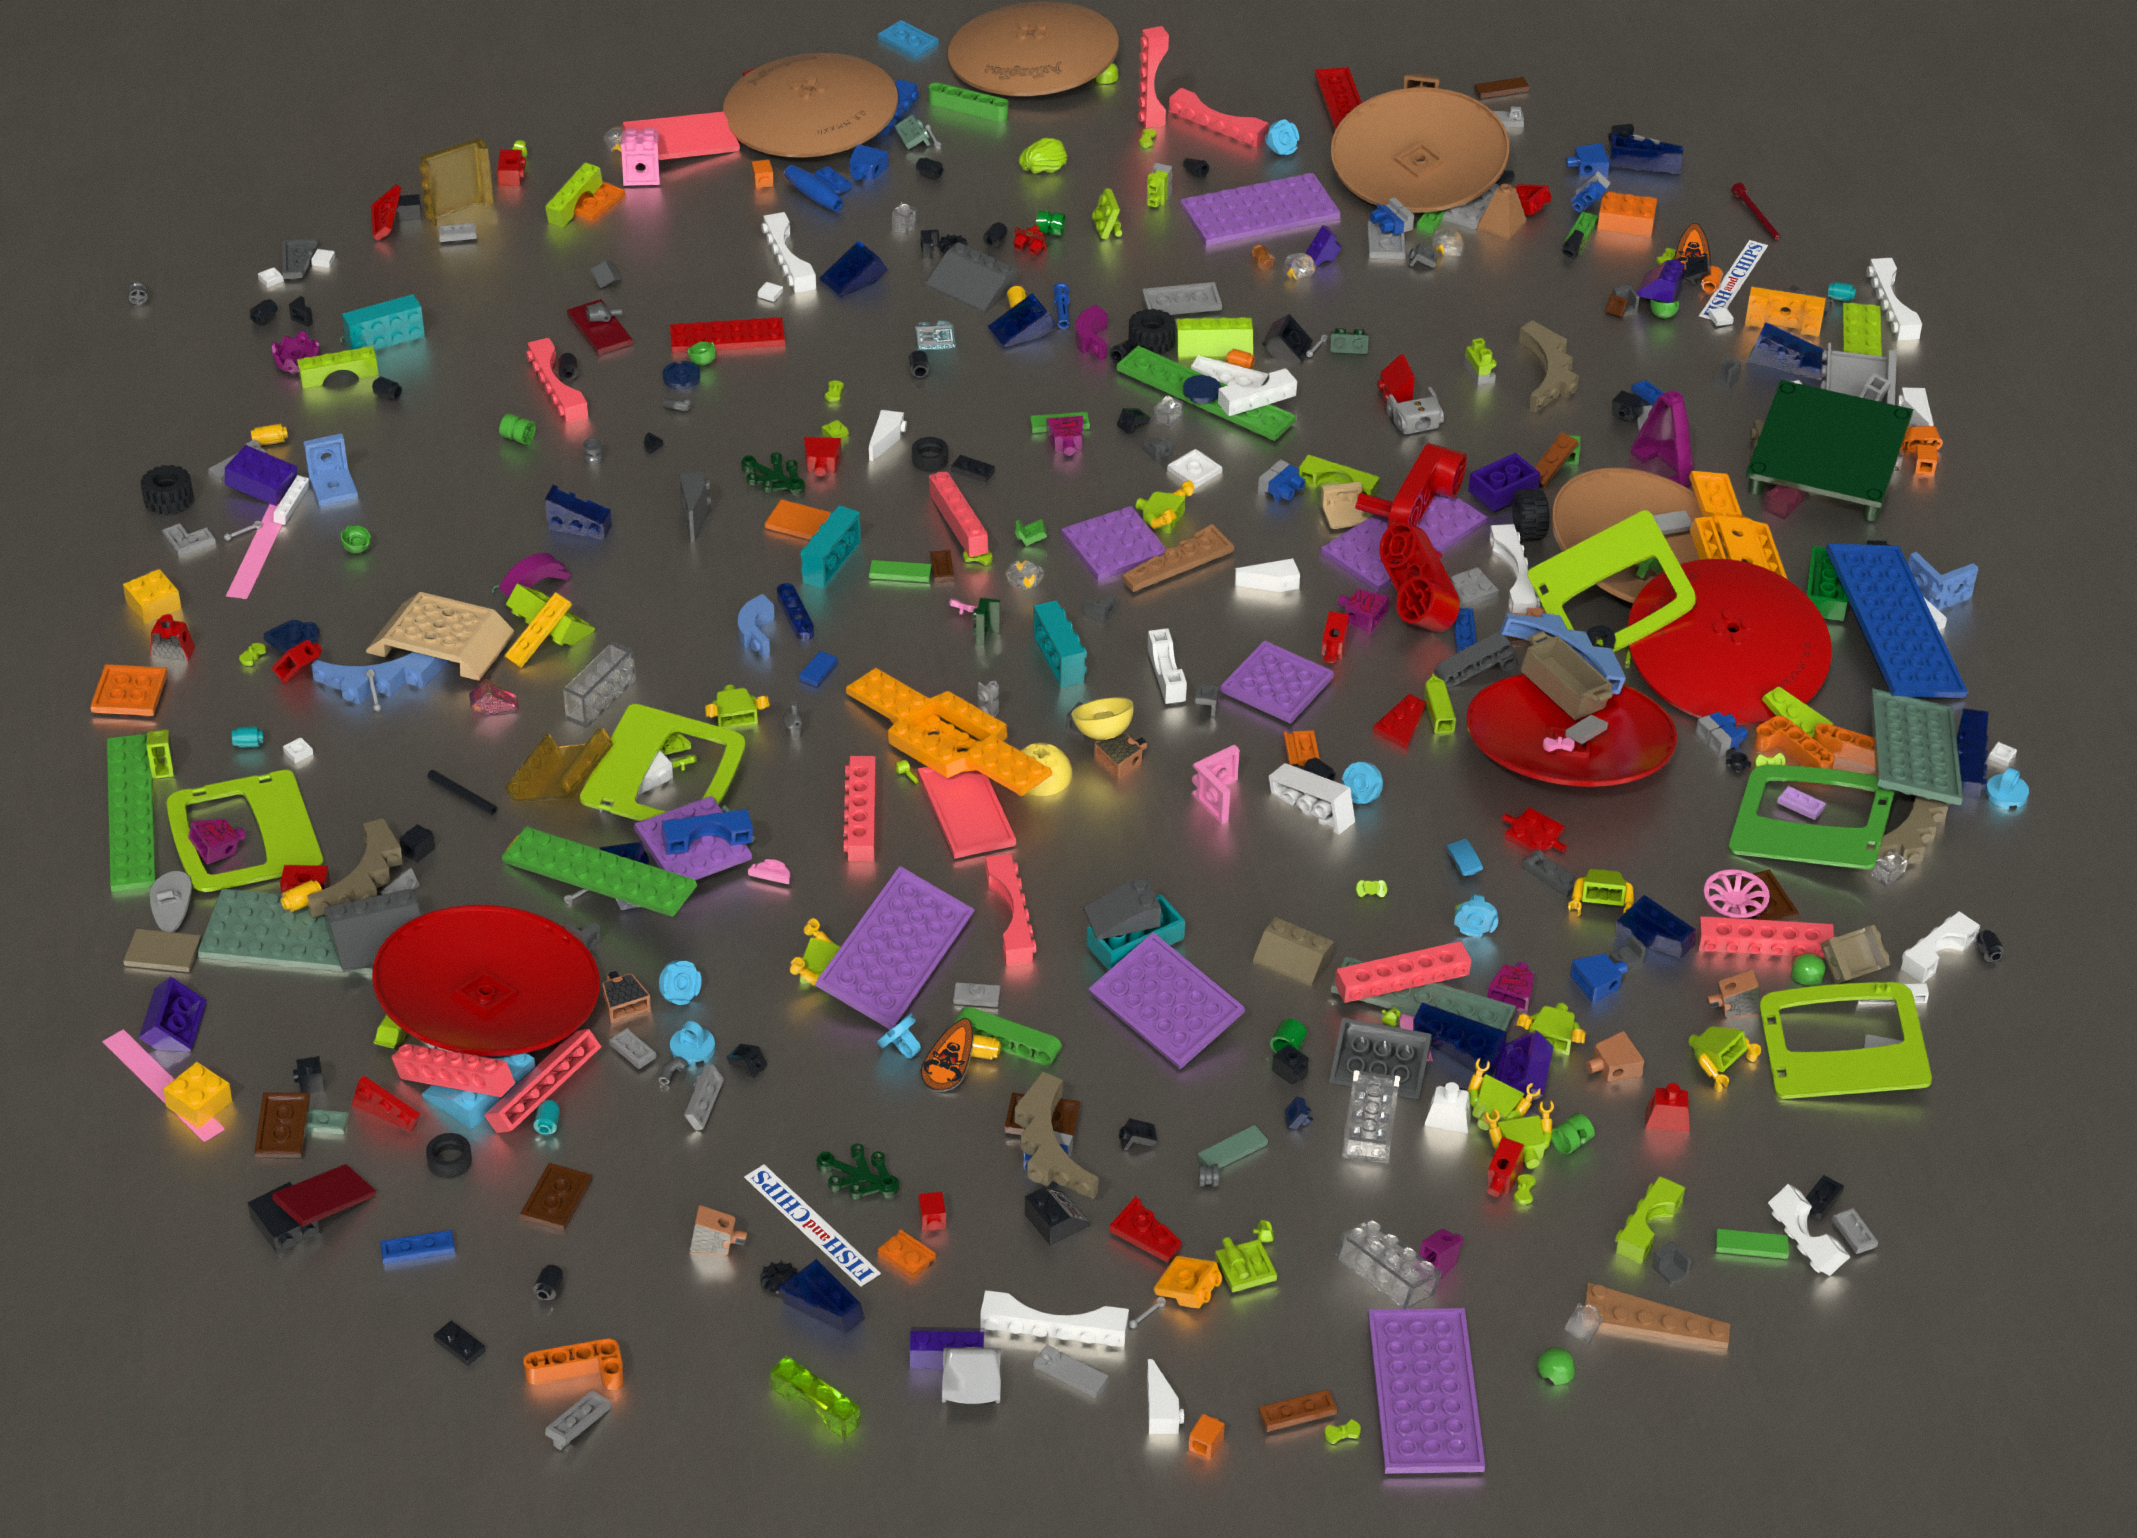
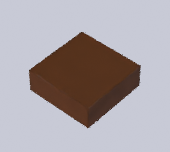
[1605,294,1629,317]

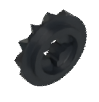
[938,234,968,253]
[1586,625,1616,649]
[760,1260,799,1294]

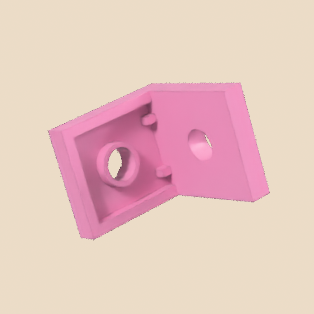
[621,128,660,186]
[1192,744,1239,824]

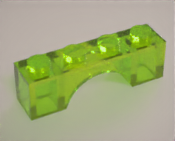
[770,1356,861,1440]

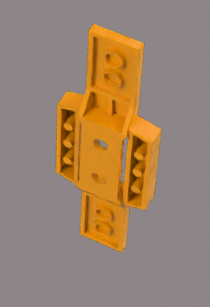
[1689,471,1788,580]
[846,668,1052,796]

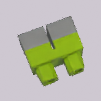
[1147,162,1173,207]
[1464,338,1497,385]

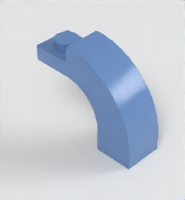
[738,594,775,658]

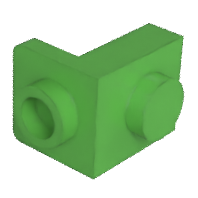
[1014,519,1047,546]
[1636,558,1663,579]

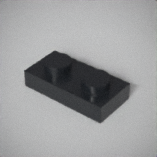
[951,455,995,483]
[1806,1175,1844,1220]
[434,1320,486,1366]

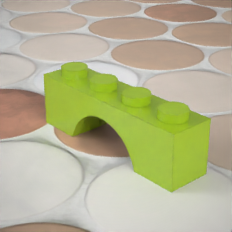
[545,162,603,228]
[297,346,379,389]
[1299,455,1380,497]
[1615,1176,1685,1264]

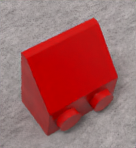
[1377,354,1415,403]

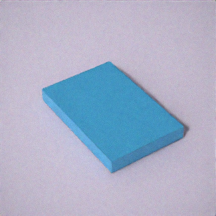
[878,20,939,58]

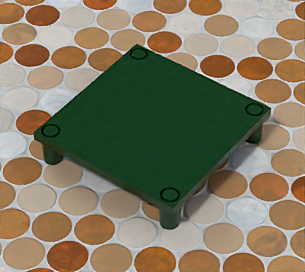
[1746,380,1914,521]

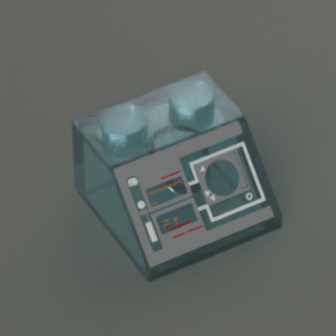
[914,320,956,350]

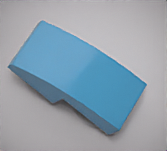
[1446,839,1483,876]

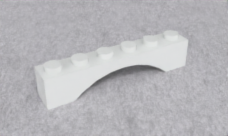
[761,212,816,293]
[1866,258,1922,340]
[1489,524,1540,614]
[981,1290,1129,1347]

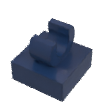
[1284,1096,1313,1130]

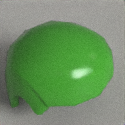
[1650,300,1679,319]
[688,342,716,366]
[340,525,371,554]
[1791,953,1826,986]
[1537,1347,1576,1385]

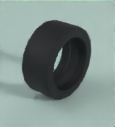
[912,437,948,471]
[426,1133,472,1178]

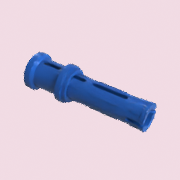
[1053,283,1070,329]

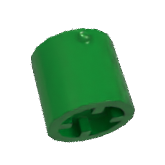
[1270,1018,1307,1053]

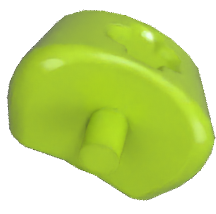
[512,140,527,158]
[1381,1007,1401,1027]
[1253,1220,1274,1243]

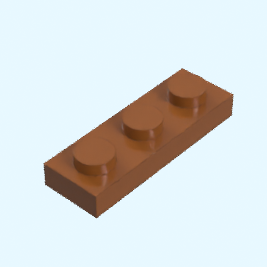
[1535,432,1578,488]
[1258,1390,1337,1432]

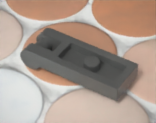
[1521,849,1578,897]

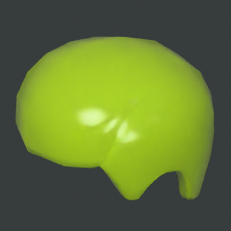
[1095,62,1119,84]

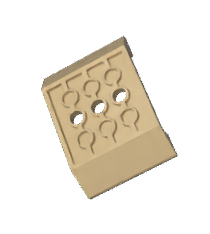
[366,592,514,681]

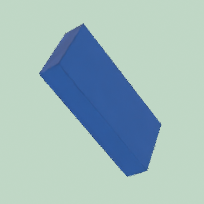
[799,651,838,687]

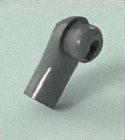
[662,398,692,412]
[658,1056,688,1085]

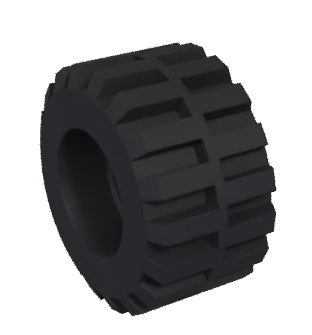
[1128,309,1176,354]
[140,465,194,515]
[1512,488,1550,540]

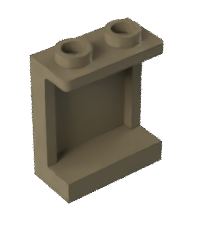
[1820,924,1890,984]

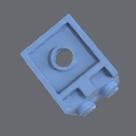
[303,433,358,507]
[1908,552,1978,610]

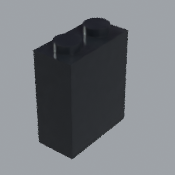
[247,1182,320,1254]

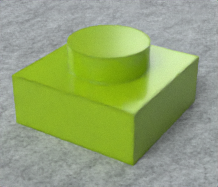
[822,420,849,439]

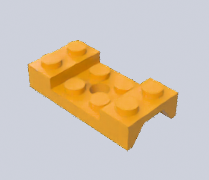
[1745,287,1826,337]

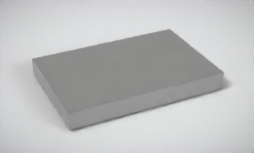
[1367,221,1406,259]

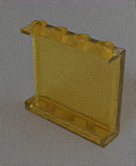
[419,138,494,226]

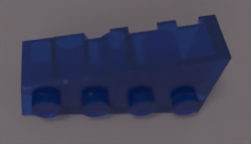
[1609,132,1683,174]
[1746,322,1825,381]
[1956,708,1989,799]
[1413,1003,1506,1077]

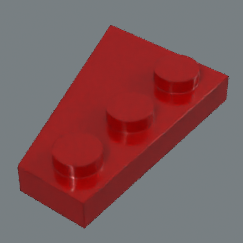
[371,184,402,241]
[1373,693,1426,750]
[351,1075,420,1132]
[1109,1196,1182,1263]

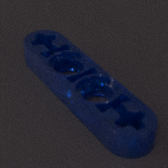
[777,583,814,641]

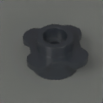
[1726,752,1751,773]

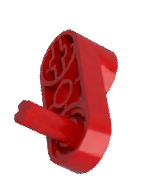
[1355,443,1467,527]
[1379,521,1460,633]

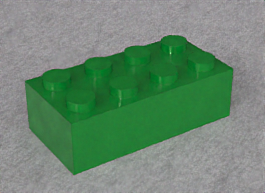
[1806,546,1848,621]

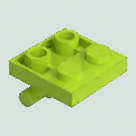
[1092,188,1122,239]
[1215,1237,1277,1293]

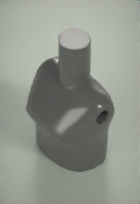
[586,302,622,322]
[782,700,802,738]

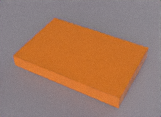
[574,181,625,222]
[765,499,831,540]

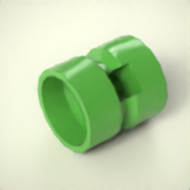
[499,413,536,445]
[1551,1113,1595,1155]

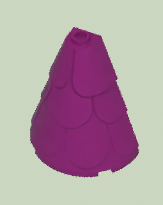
[1630,391,1694,489]

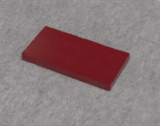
[567,299,633,355]
[272,1164,376,1227]

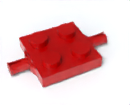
[1502,807,1568,853]

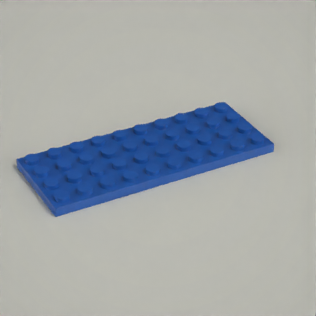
[1826,543,1968,698]

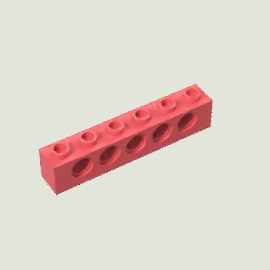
[844,756,876,861]
[1698,916,1834,958]
[1335,941,1471,1003]
[391,1044,515,1097]

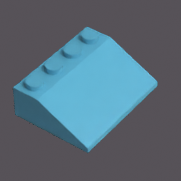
[422,1053,535,1130]

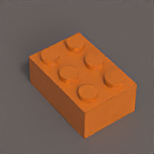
[1597,192,1657,237]

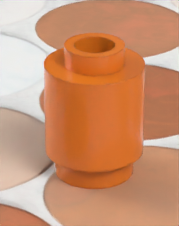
[1701,266,1723,293]
[1226,349,1255,369]

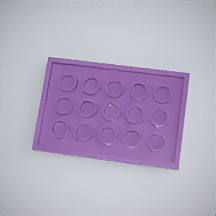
[1088,932,1245,1069]

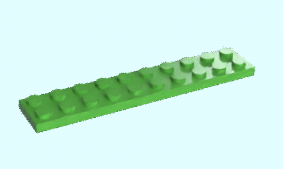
[1117,346,1296,441]
[107,734,156,892]
[501,827,697,917]

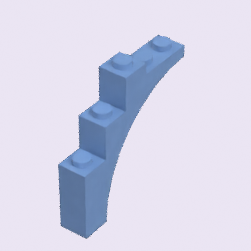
[1500,613,1626,694]
[311,638,450,705]

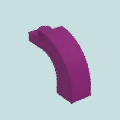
[1075,305,1108,361]
[499,553,571,597]

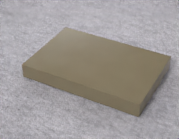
[123,929,202,973]

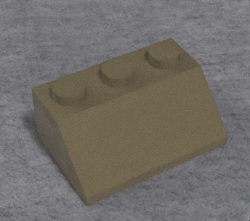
[1253,917,1334,987]

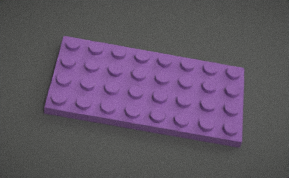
[1180,173,1341,246]
[1320,494,1487,592]
[815,866,975,1029]
[1368,1308,1485,1474]

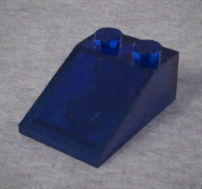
[819,241,888,297]
[988,293,1057,348]

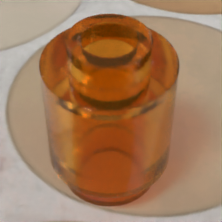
[1252,245,1275,270]

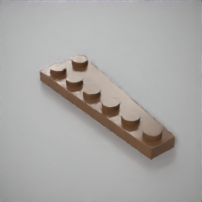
[1122,524,1234,592]
[1582,1283,1730,1349]

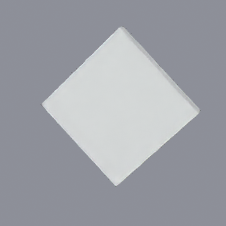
[1167,449,1223,489]

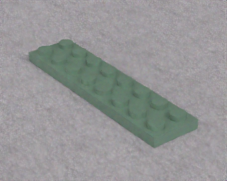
[1331,956,1516,1042]

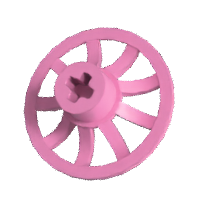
[1703,870,1770,918]

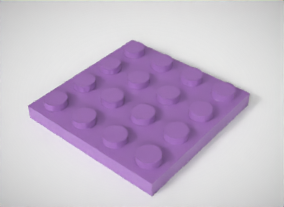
[1061,506,1167,581]
[1220,640,1334,724]
[634,796,752,880]

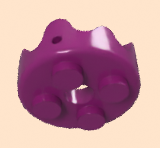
[272,331,321,374]

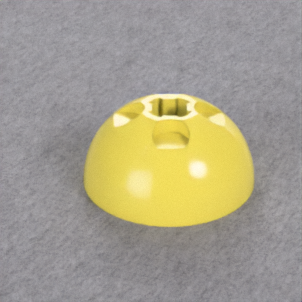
[1071,697,1134,740]
[1020,743,1072,796]

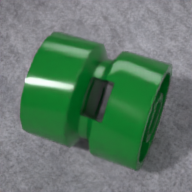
[1036,210,1066,237]

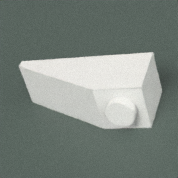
[1897,388,1933,427]
[869,410,907,461]
[1234,558,1300,592]
[1147,1359,1184,1434]

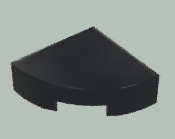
[644,432,663,454]

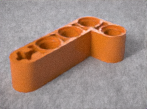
[1900,426,1943,453]
[1753,716,1835,769]
[1813,723,1875,767]
[523,1338,624,1390]

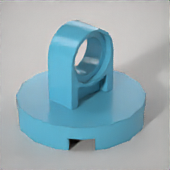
[1265,119,1299,156]
[1342,761,1383,804]
[1985,767,2029,809]
[1454,894,1498,937]
[659,960,701,1005]
[876,1014,921,1058]
[670,1021,715,1066]

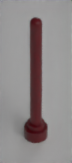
[1731,182,1780,240]

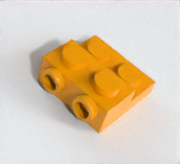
[1154,1256,1222,1309]

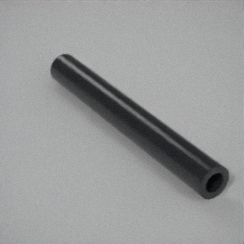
[427,770,497,815]

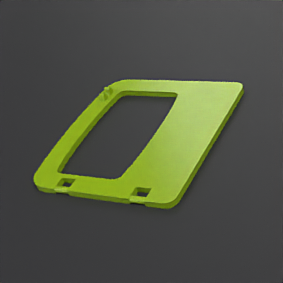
[1527,510,1696,652]
[580,704,745,822]
[166,770,324,892]
[1760,982,1932,1099]

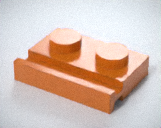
[1283,730,1320,766]
[878,1229,936,1280]

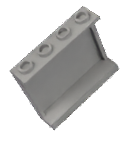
[1820,343,1897,405]

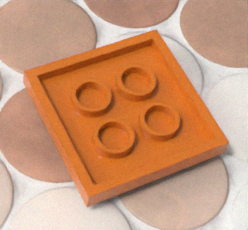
[90,664,168,716]

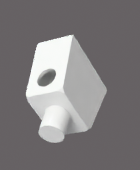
[1424,1082,1472,1134]

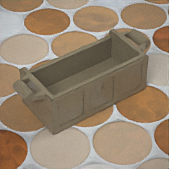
[1520,631,1613,720]

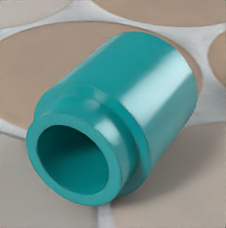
[1828,282,1856,303]
[232,726,264,748]
[534,1100,560,1135]

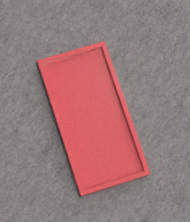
[622,112,740,160]
[918,767,1016,859]

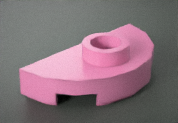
[748,859,791,884]

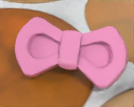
[949,598,978,615]
[1543,737,1575,752]

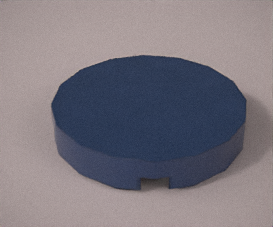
[663,361,701,389]
[1183,375,1221,404]

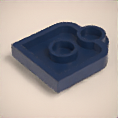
[263,620,320,654]

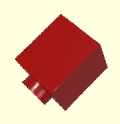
[918,1192,946,1231]

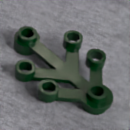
[741,452,805,495]
[816,1144,900,1200]

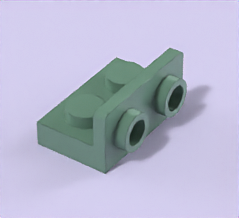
[895,115,931,150]

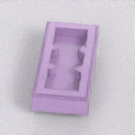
[1777,786,1826,820]

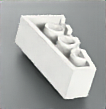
[1269,763,1355,835]

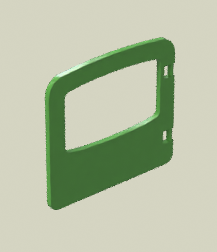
[1729,765,1895,869]

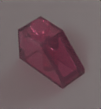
[1764,486,1806,520]
[469,678,519,716]

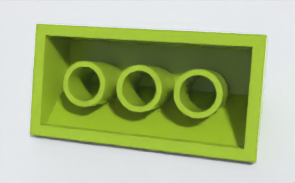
[1176,317,1253,360]
[506,583,596,646]

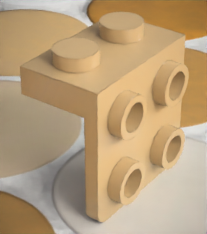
[1321,482,1368,529]

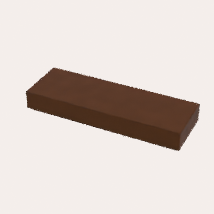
[1474,77,1529,99]

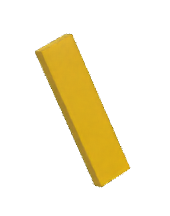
[505,592,572,668]

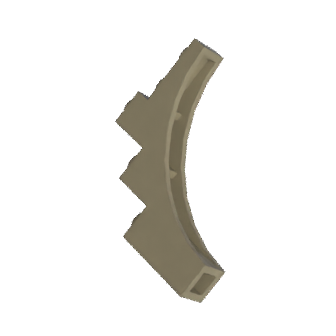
[1519,320,1579,412]
[1866,794,1949,865]
[307,818,402,917]
[1015,1071,1099,1199]

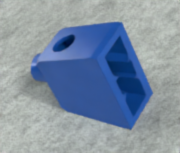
[1565,143,1610,177]
[850,144,889,180]
[1570,954,1628,1004]

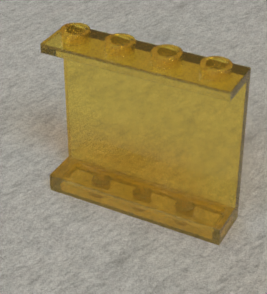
[505,728,614,804]

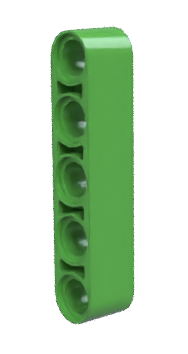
[928,82,1008,122]
[952,1006,1062,1065]

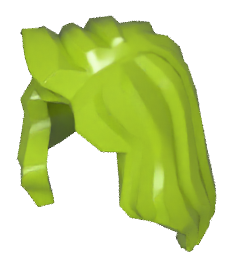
[1018,137,1068,174]

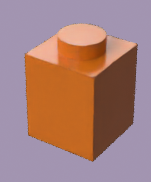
[752,160,773,189]
[1914,444,1937,476]
[1188,1414,1225,1460]

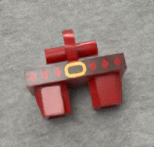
[1013,225,1048,256]

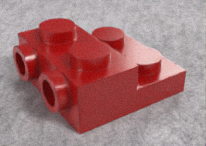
[1514,184,1551,216]

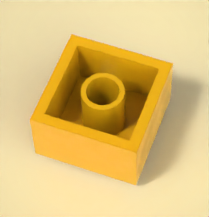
[123,569,182,624]
[163,1062,233,1128]

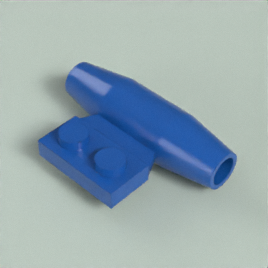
[784,165,852,212]

